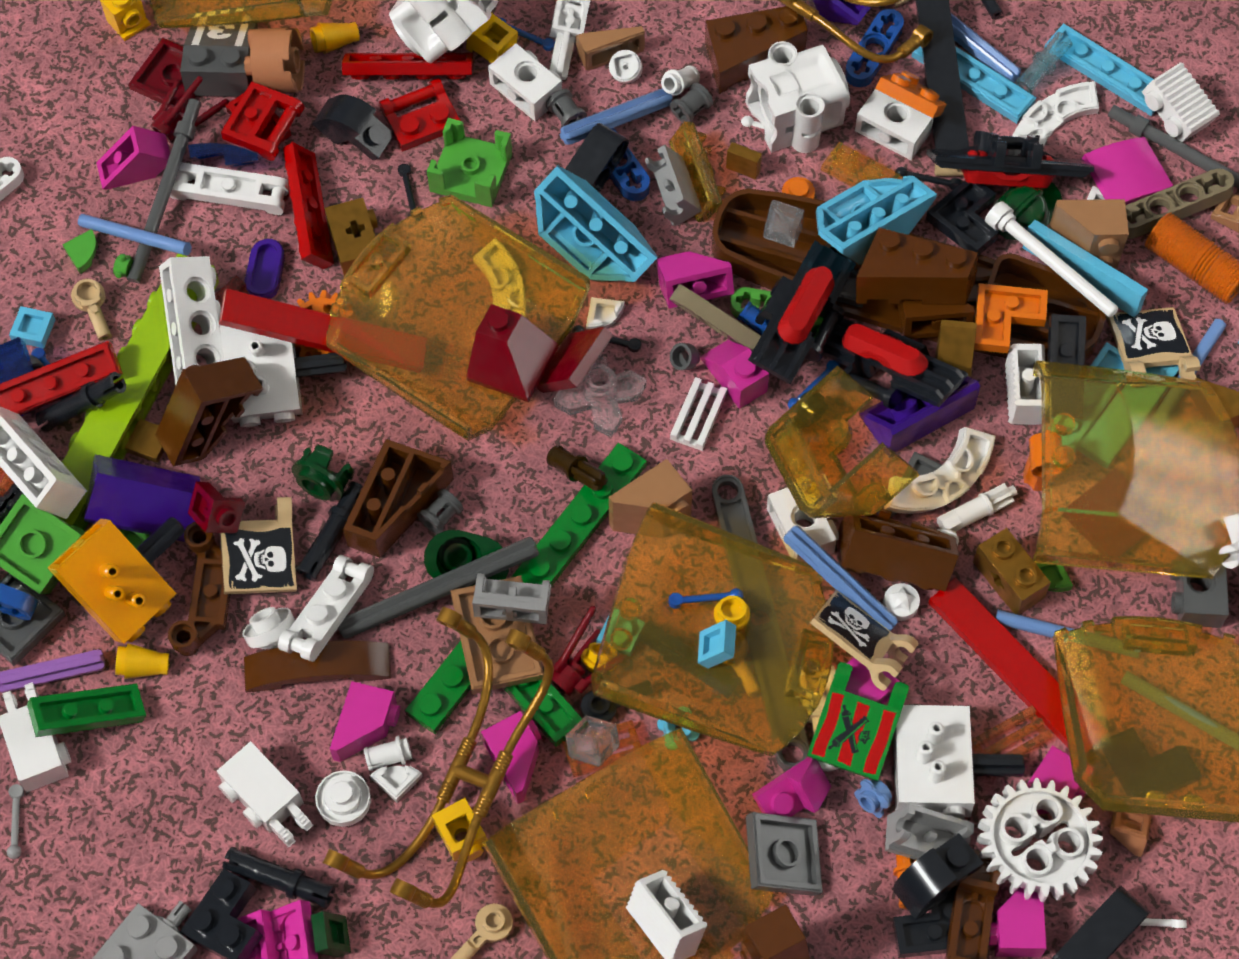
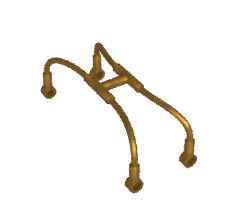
[778,0,934,63]
[322,607,554,908]

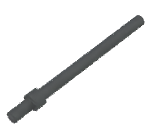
[127,99,202,284]
[1108,105,1239,189]

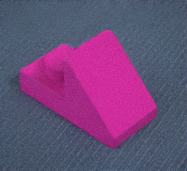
[752,757,832,817]

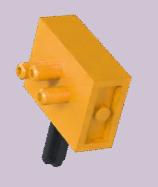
[48,517,185,644]

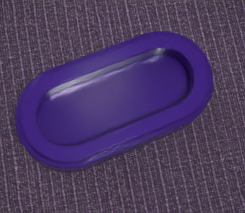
[244,239,285,299]

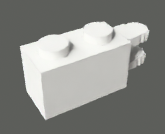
[0,682,71,792]
[217,741,314,847]

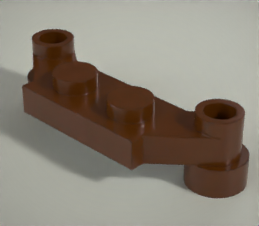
[168,522,231,656]

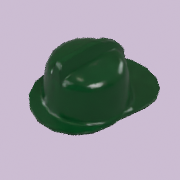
[995,182,1062,240]
[424,530,509,587]

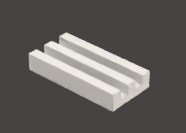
[670,377,727,451]

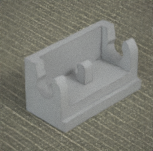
[645,145,702,226]
[472,573,551,624]
[885,803,974,860]

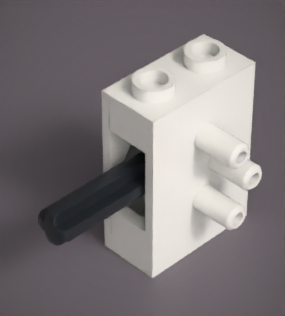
[220,325,347,427]
[893,705,1025,820]

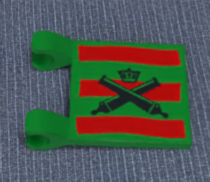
[807,662,909,782]

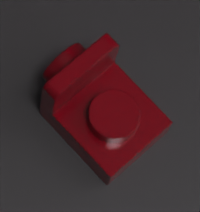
[188,481,245,533]

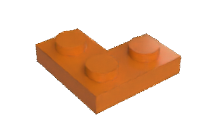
[875,71,947,118]
[974,283,1048,354]

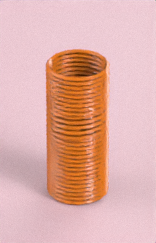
[1145,212,1239,305]

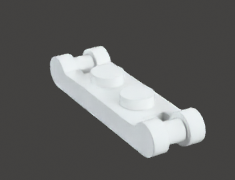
[170,162,290,215]
[278,555,374,662]

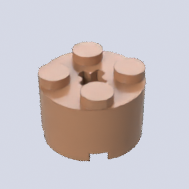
[244,27,305,94]

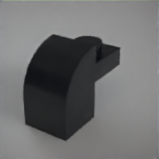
[312,94,394,160]
[892,833,983,920]

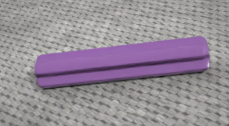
[0,649,105,693]

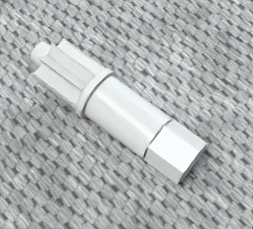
[937,483,1018,532]

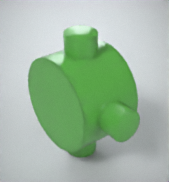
[113,254,133,278]

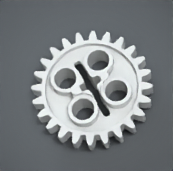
[977,778,1103,902]

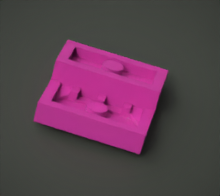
[1082,137,1173,205]
[238,900,318,959]

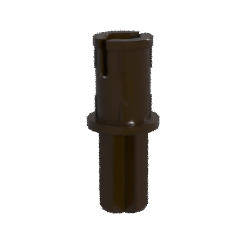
[546,445,608,491]

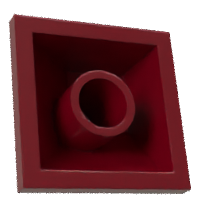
[466,304,558,403]

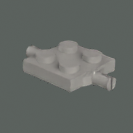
[92,901,198,959]

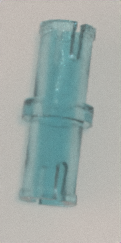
[1016,32,1073,94]

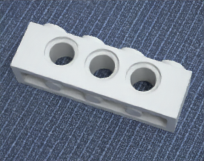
[159,256,224,385]
[0,407,87,519]

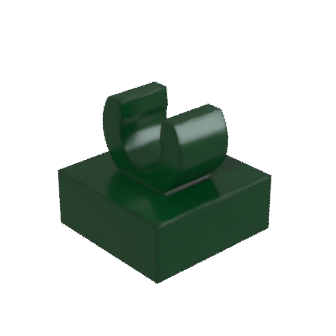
[311,911,351,957]

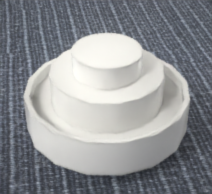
[243,607,295,649]
[315,770,371,827]

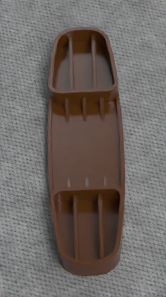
[711,188,1106,365]

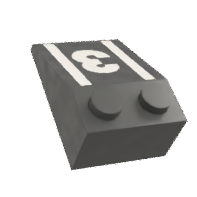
[180,15,259,97]

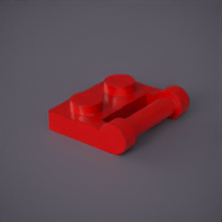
[379,78,461,152]
[221,81,305,161]

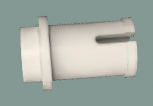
[661,66,700,95]
[364,736,412,771]

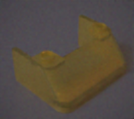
[765,365,919,519]

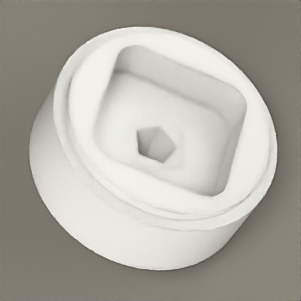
[609,50,643,84]
[883,583,920,621]

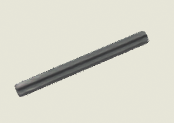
[338,537,539,639]

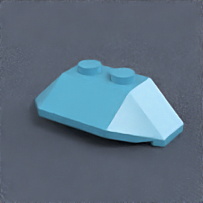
[534,165,658,282]
[816,175,937,265]

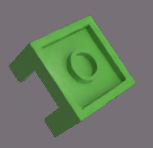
[427,118,512,208]
[0,494,86,594]

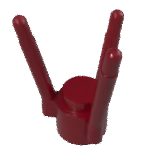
[150,76,229,143]
[551,606,624,696]

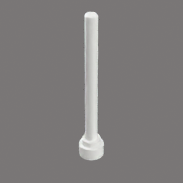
[985,201,1118,317]

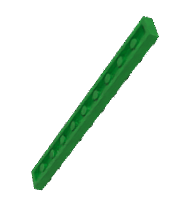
[405,442,647,734]

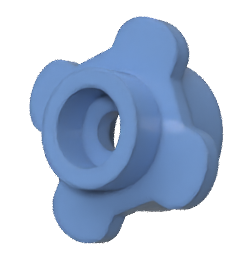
[854,779,892,818]

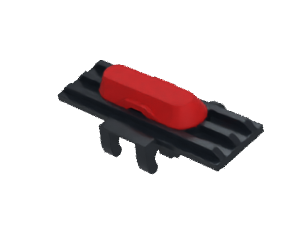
[926,131,1094,188]
[748,240,856,385]
[813,318,968,409]

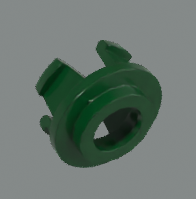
[291,445,354,500]

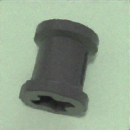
[670,83,713,125]
[546,88,587,127]
[417,488,464,535]

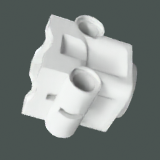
[389,0,499,64]
[745,41,850,153]

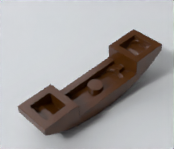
[244,641,391,693]
[946,849,1001,959]

